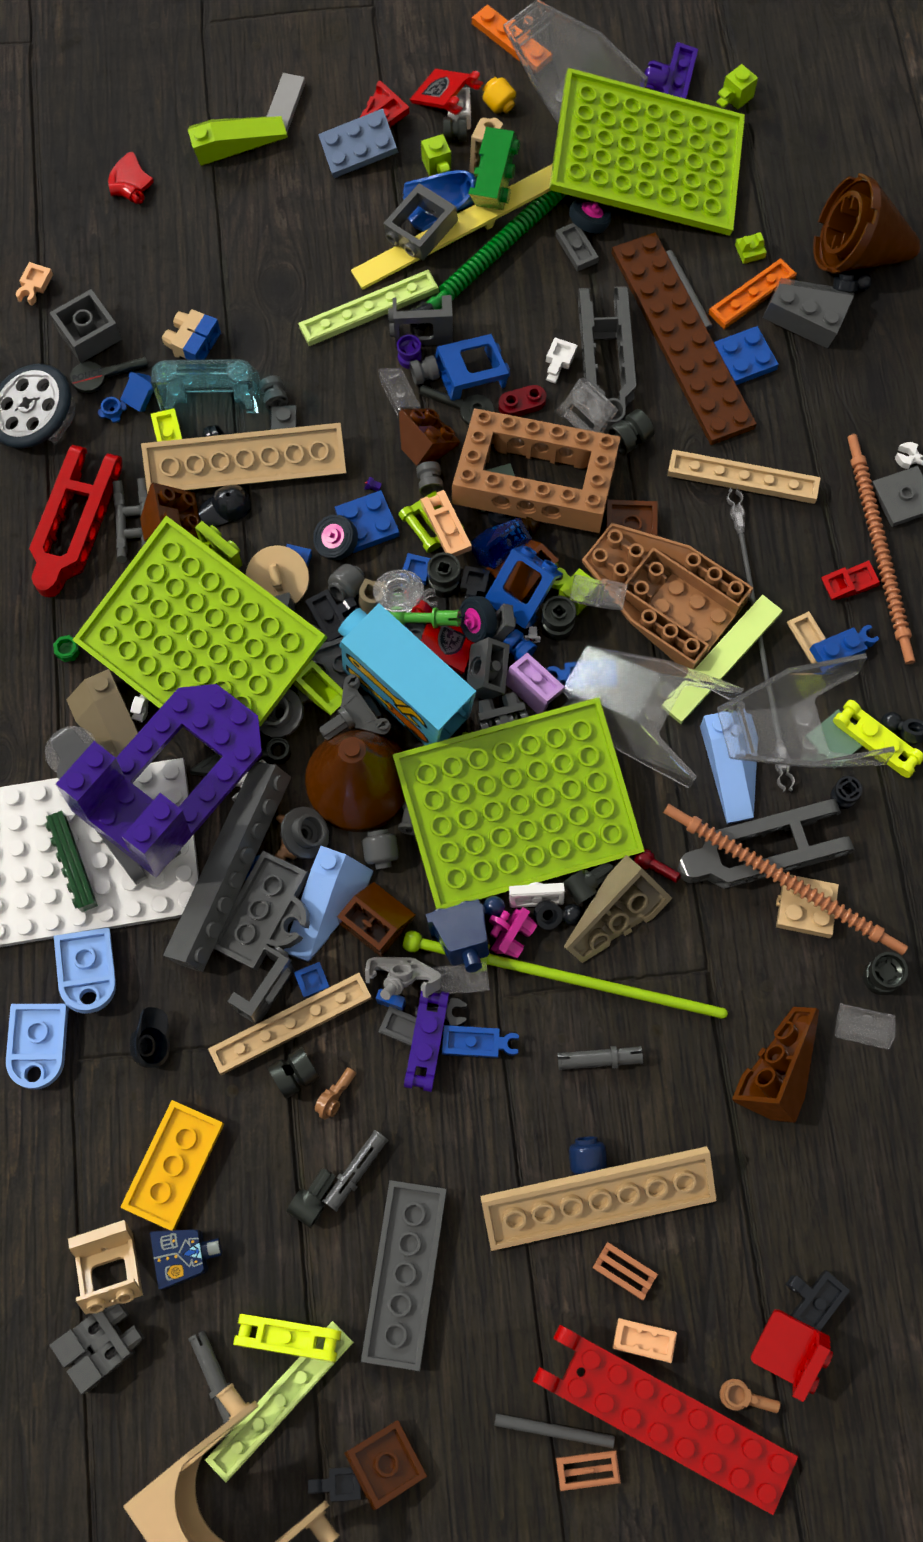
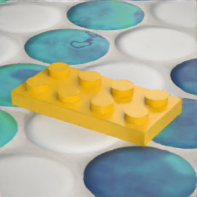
[120,1100,224,1231]

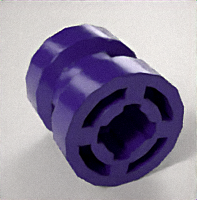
[397,334,422,369]

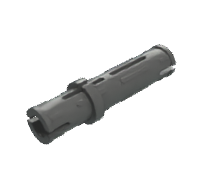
[557,1046,643,1071]
[323,1130,389,1212]
[188,1330,231,1424]

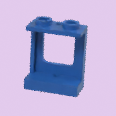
[435,334,510,401]
[485,546,563,629]

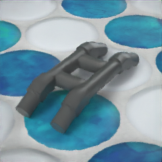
[112,478,147,563]

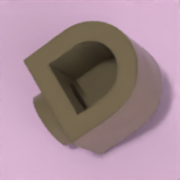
[358,578,389,614]

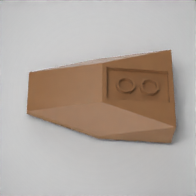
[582,523,753,675]

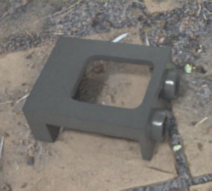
[388,295,453,347]
[228,945,295,1025]

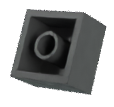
[49,289,122,363]

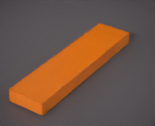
[708,258,797,329]

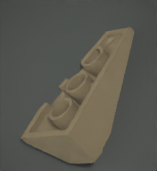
[66,669,152,763]
[564,855,672,963]

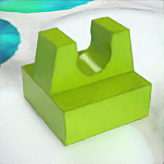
[735,232,767,264]

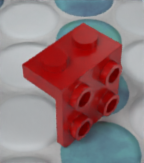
[751,1309,833,1402]

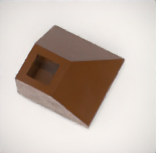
[399,408,461,466]
[140,482,200,542]
[486,538,559,602]

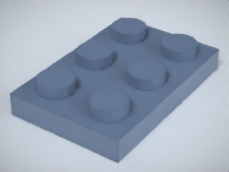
[318,108,399,178]

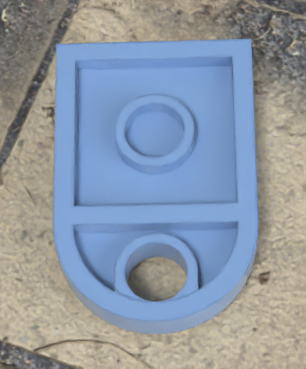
[54,928,116,1013]
[6,1004,69,1089]

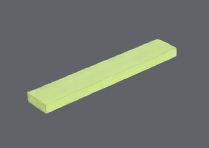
[298,269,439,346]
[661,595,783,724]
[205,1321,354,1482]

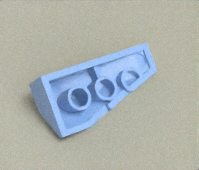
[700,711,758,824]
[284,846,373,962]

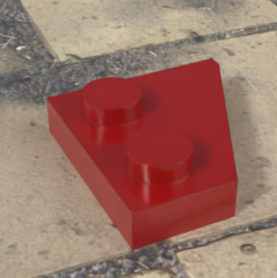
[360,81,409,127]

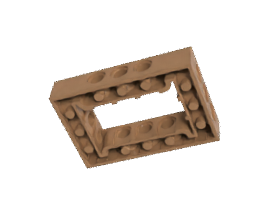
[451,408,621,533]

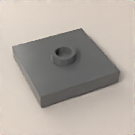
[871,466,923,527]

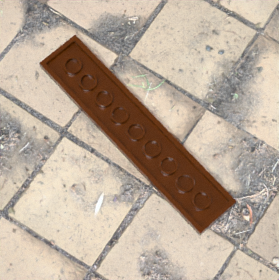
[612,232,756,445]

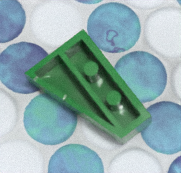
[469,127,520,210]

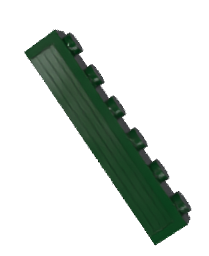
[45,810,98,912]

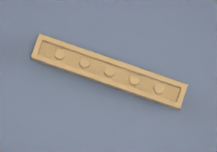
[667,450,821,504]
[208,973,372,1075]

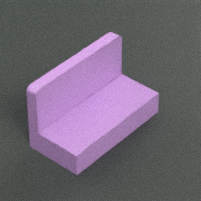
[506,653,565,714]

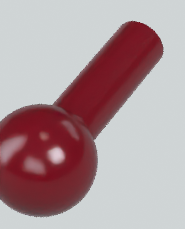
[633,848,681,883]

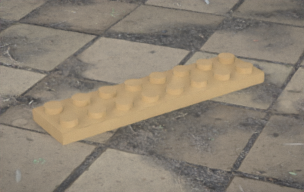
[141,423,347,494]
[480,1146,717,1251]

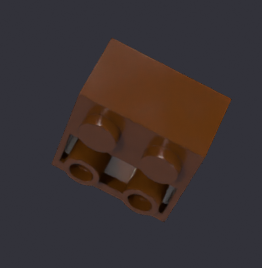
[337,882,416,957]

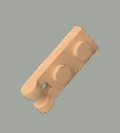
[420,490,472,557]

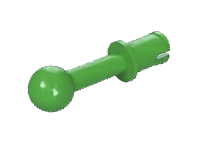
[389,607,462,628]

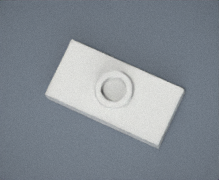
[509,882,565,908]

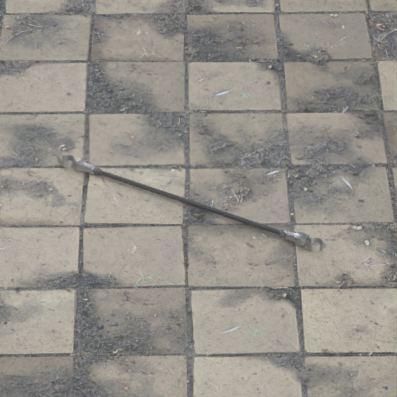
[727,487,795,792]

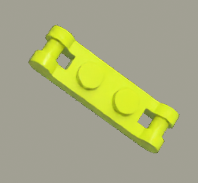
[833,700,923,778]
[233,1314,342,1363]

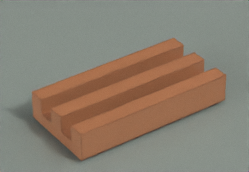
[592,1242,658,1300]
[556,1450,621,1491]

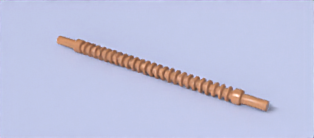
[847,434,915,665]
[663,804,908,955]

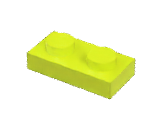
[151,408,182,442]

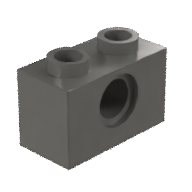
[467,637,510,700]

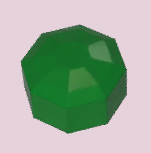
[53,635,80,662]

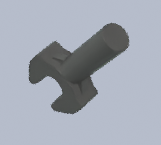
[415,998,467,1026]

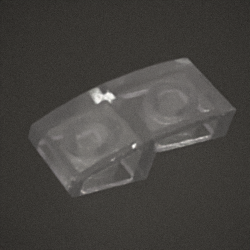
[569,574,628,610]
[432,962,490,994]

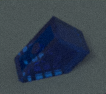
[470,518,532,569]

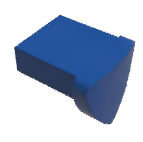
[120,372,158,412]

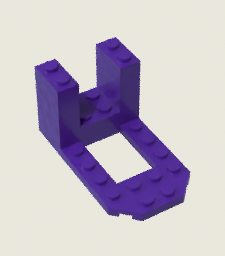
[56,684,262,878]

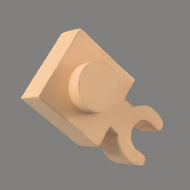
[16,262,53,306]

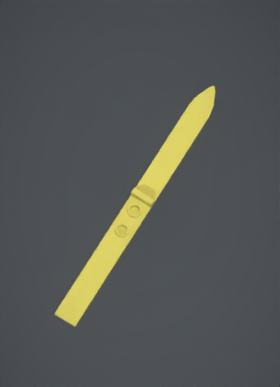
[351,164,553,290]

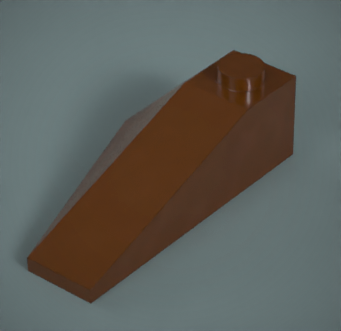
[732,1007,819,1123]

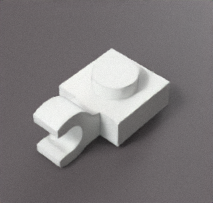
[546,338,578,383]

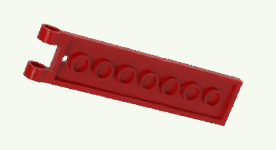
[533,1325,798,1515]

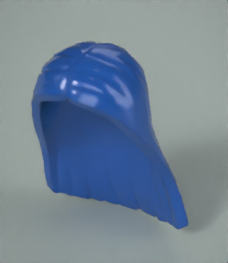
[403,170,477,231]

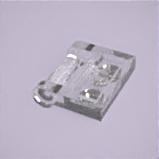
[556,378,618,433]

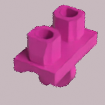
[488,907,537,958]

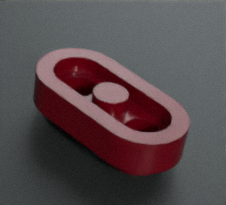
[499,385,546,417]

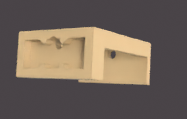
[68,1220,143,1315]

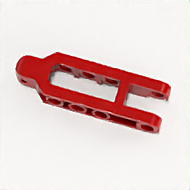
[29,445,122,597]

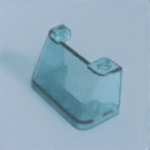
[151,359,260,413]

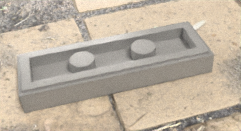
[267,73,305,132]

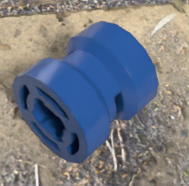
[503,629,537,661]

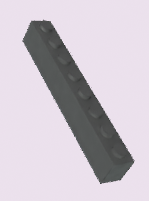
[163,762,291,972]

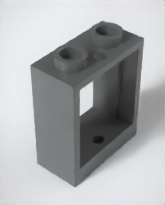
[383,183,458,261]

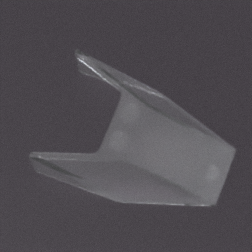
[503,0,648,124]
[563,646,744,788]
[717,653,895,768]

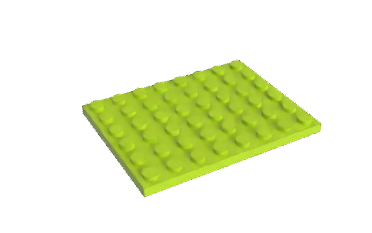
[549,68,745,236]
[73,516,328,756]
[392,697,645,909]

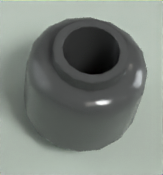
[328,564,365,601]
[362,829,399,869]

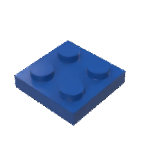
[714,326,779,385]
[335,490,400,553]

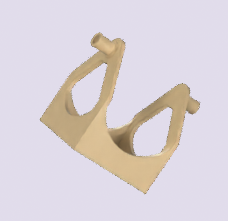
[123,1383,340,1542]

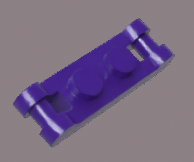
[404,991,450,1092]

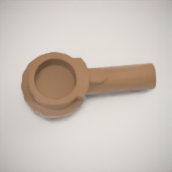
[315,1067,356,1120]
[720,1379,780,1414]

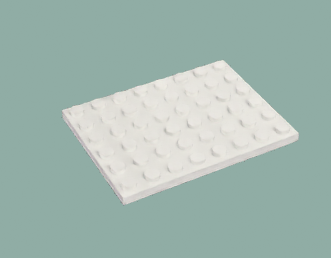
[0,758,199,947]

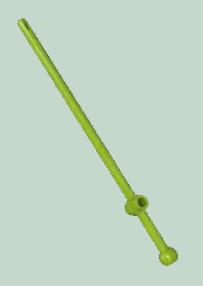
[403,931,728,1018]

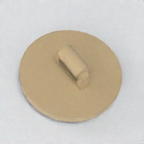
[246,545,309,604]

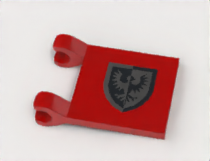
[410,69,483,115]
[411,600,475,674]

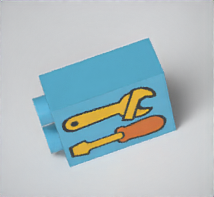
[338,603,476,745]

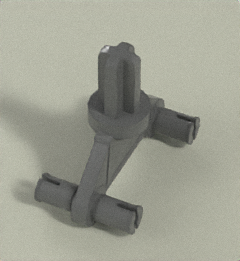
[319,674,391,740]

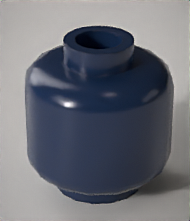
[569,1136,608,1175]

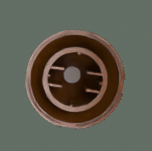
[813,173,921,274]
[305,729,405,832]

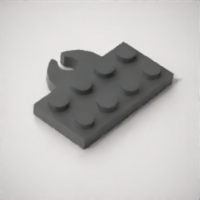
[214,851,310,971]

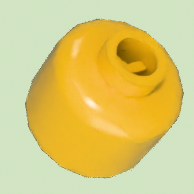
[483,77,516,114]

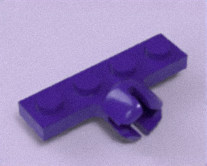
[642,42,698,99]

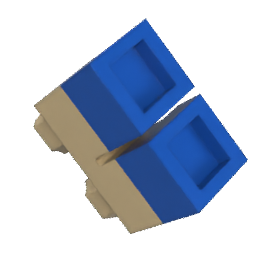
[162,309,221,368]

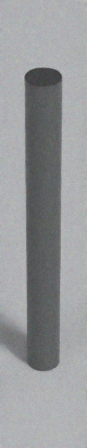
[666,250,713,331]
[494,1413,615,1448]

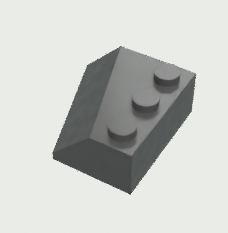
[762,278,854,349]

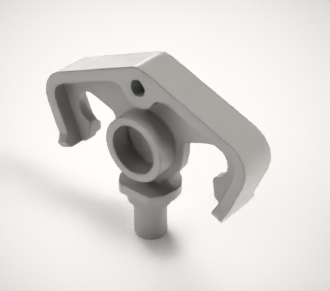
[365,957,441,1000]

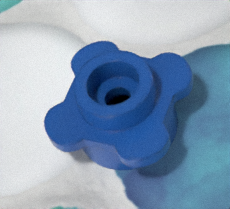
[98,397,127,423]

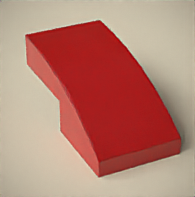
[821,560,880,601]

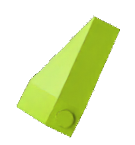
[188,116,288,166]

